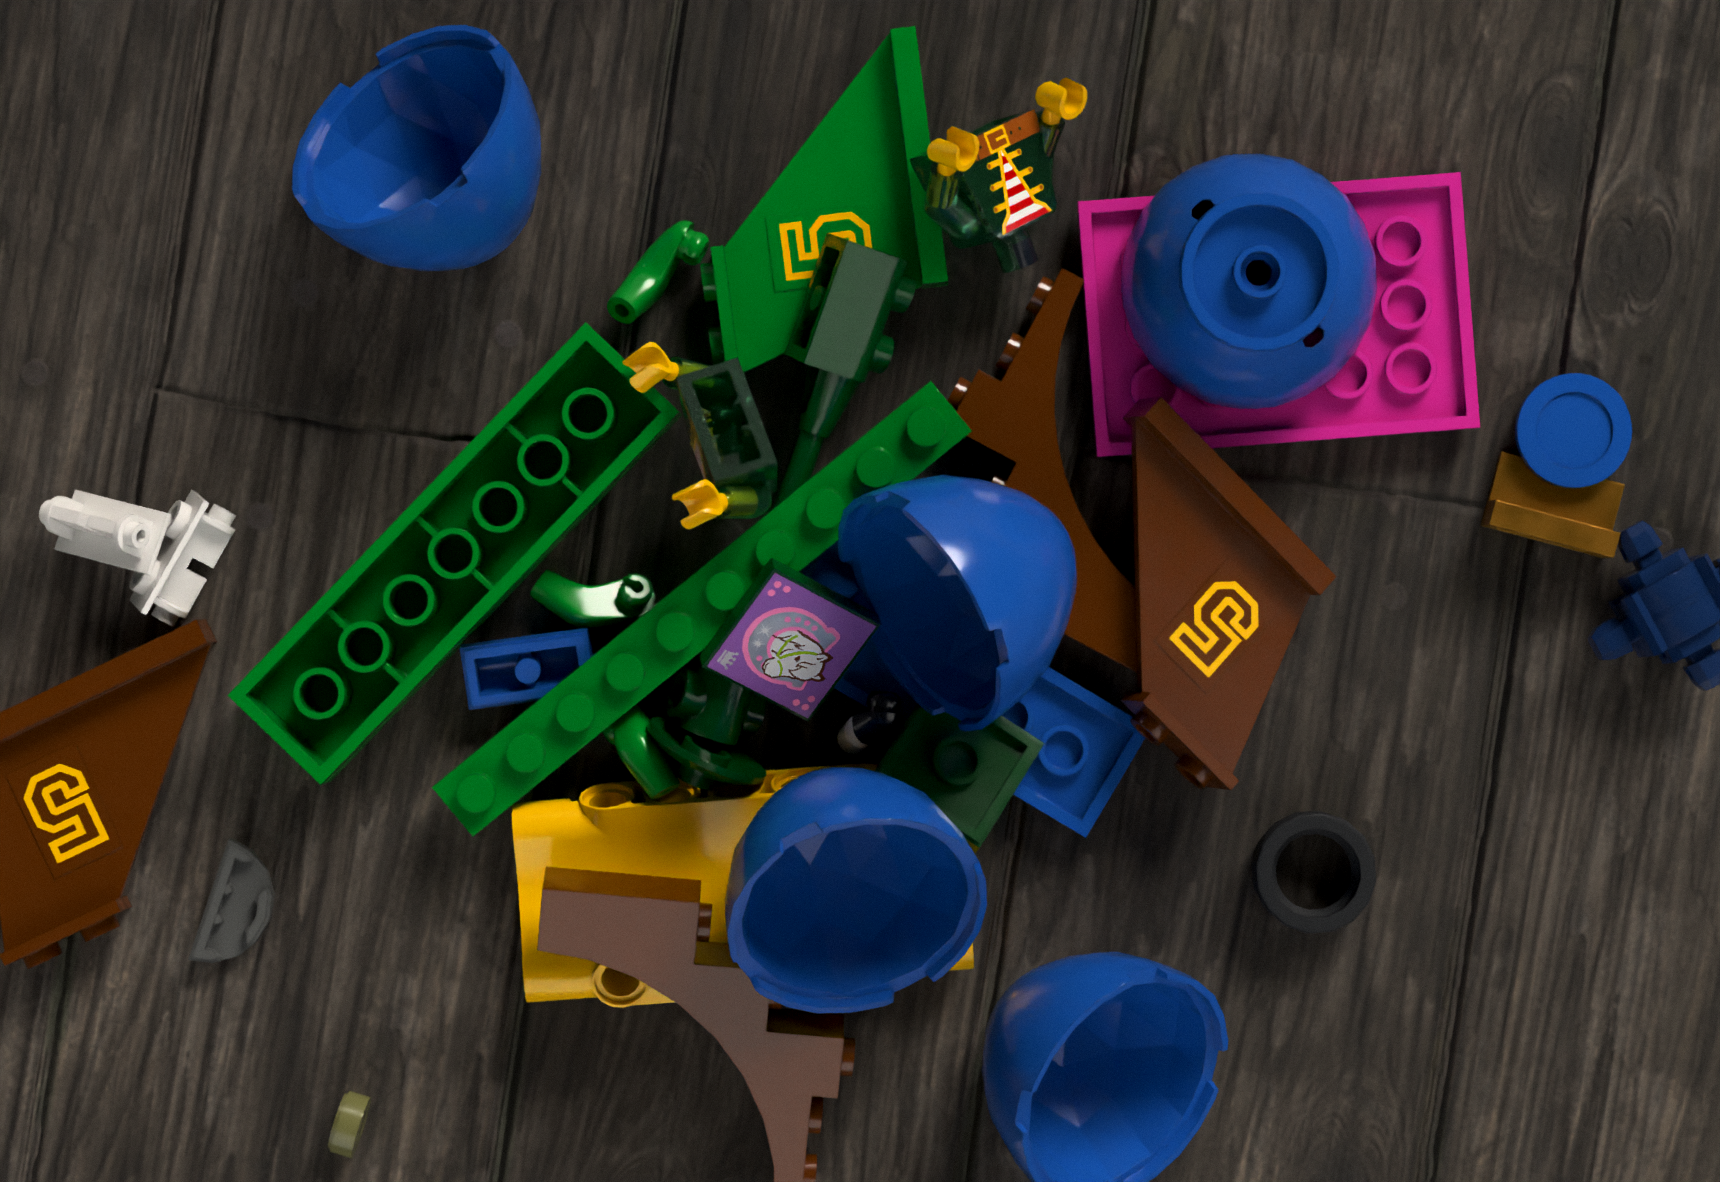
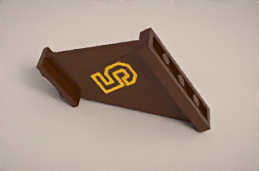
[0,619,217,969]

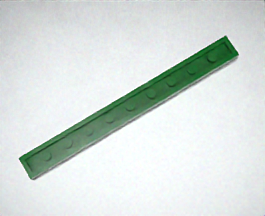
[432,380,972,837]

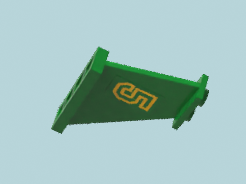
[700,26,948,378]

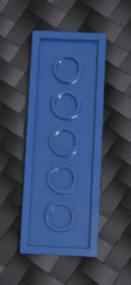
[799,541,1145,838]

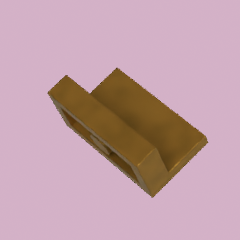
[1480,452,1625,558]

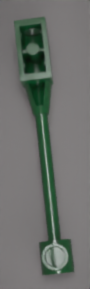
[666,233,916,745]

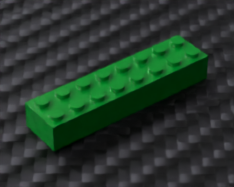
[228,322,682,785]

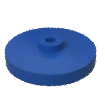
[1515,373,1632,489]

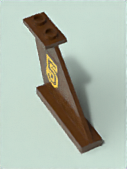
[1121,397,1337,790]

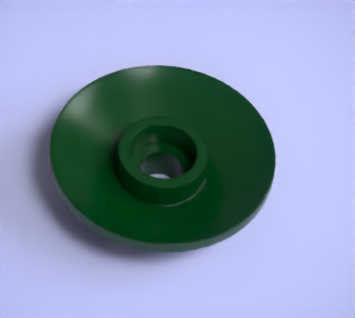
[647,717,766,790]

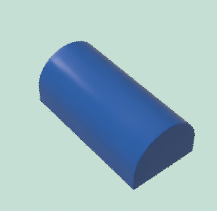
[460,628,594,710]

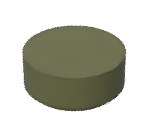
[328,1091,371,1159]

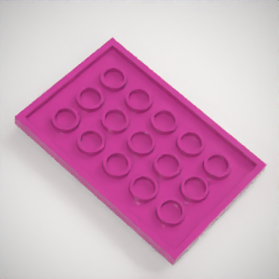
[1077,172,1480,457]

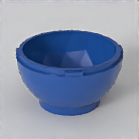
[1121,154,1377,409]

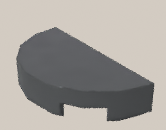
[188,838,275,963]

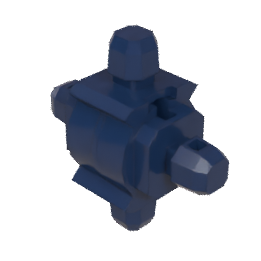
[1587,520,1720,691]

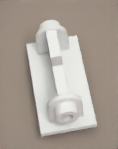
[129,489,236,627]
[39,490,171,575]

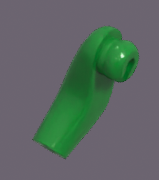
[607,220,710,324]
[530,569,655,629]
[602,704,680,800]

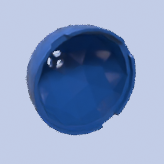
[292,25,541,271]
[838,475,1077,732]
[725,767,987,1014]
[981,952,1228,1182]

